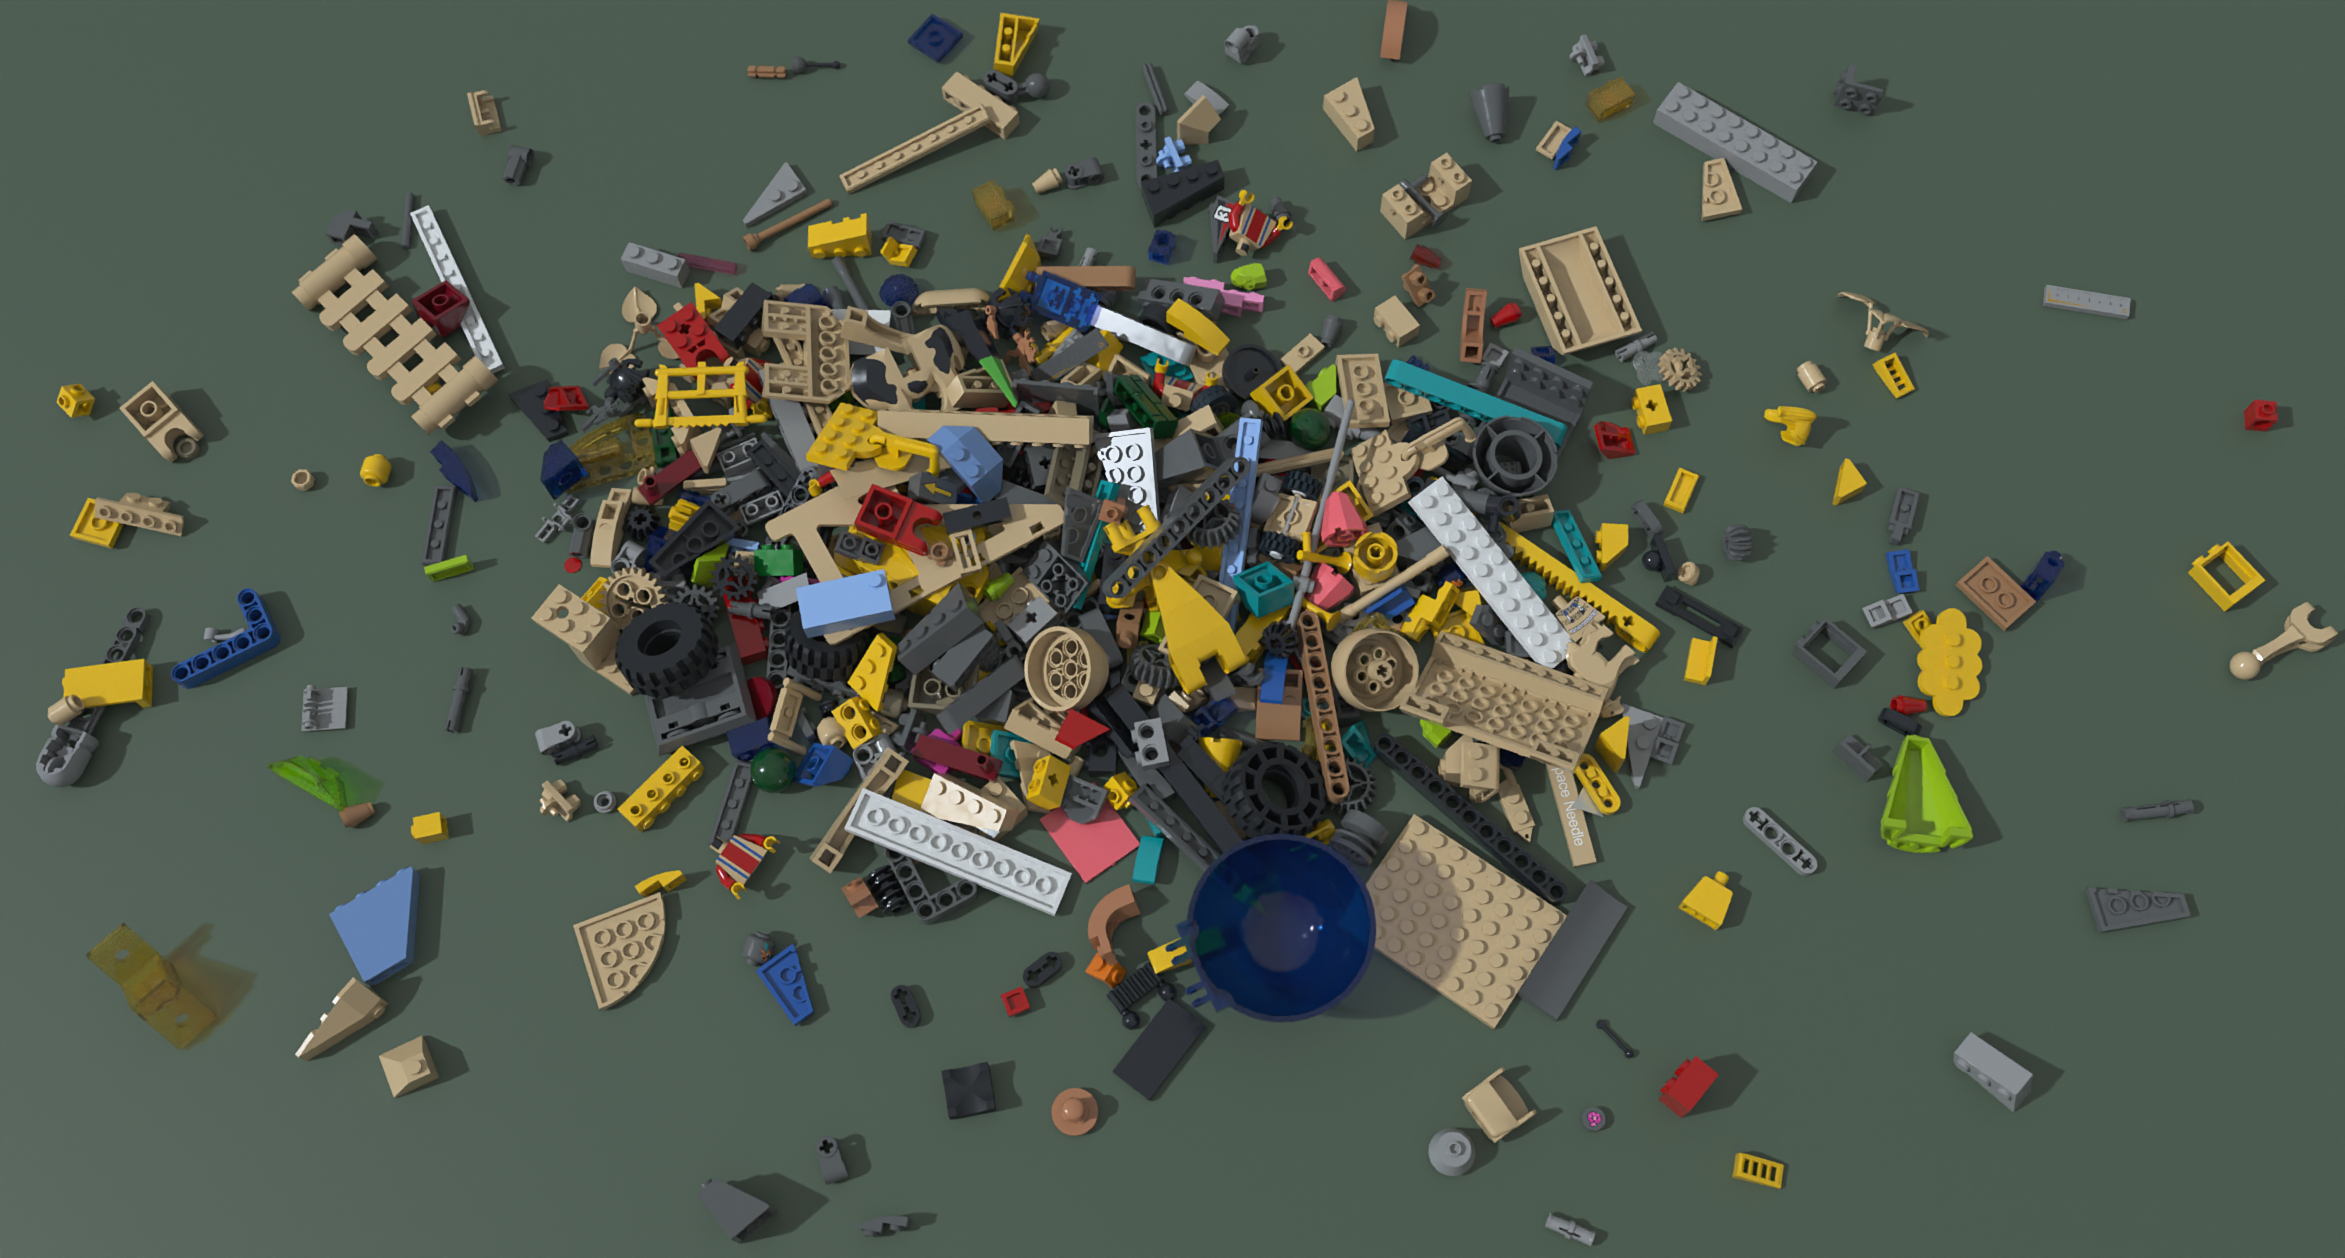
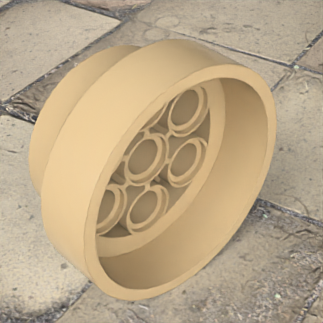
[1024,626,1109,711]

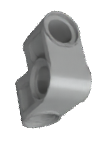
[1224,25,1259,64]
[610,540,649,588]
[853,733,897,781]

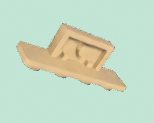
[94,493,184,536]

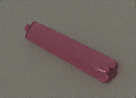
[678,252,737,275]

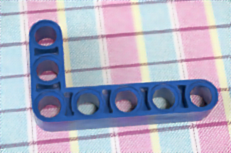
[171,588,281,689]

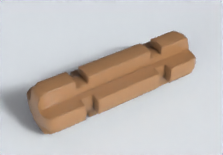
[747,66,787,78]

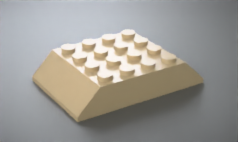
[1519,226,1642,355]

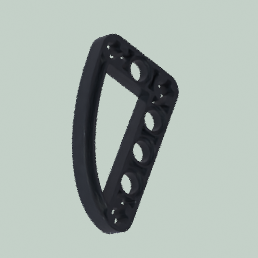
[763,466,833,579]

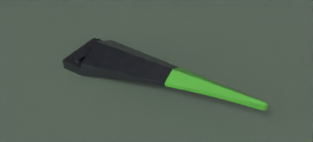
[936,307,1018,408]

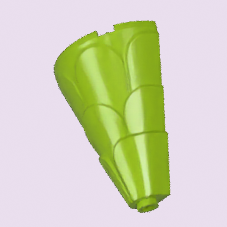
[1880,735,1973,853]

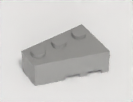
[1953,1032,2033,1113]

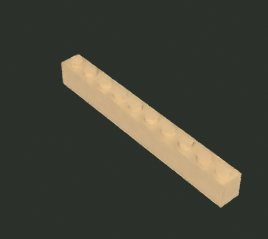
[878,408,1094,448]

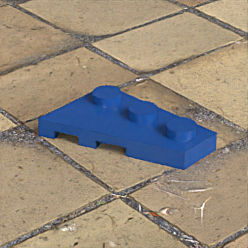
[756,943,814,1027]

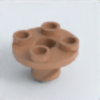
[1051,1088,1098,1136]

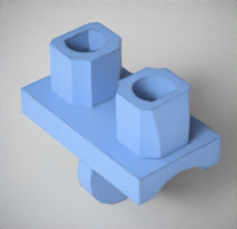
[1156,136,1192,172]

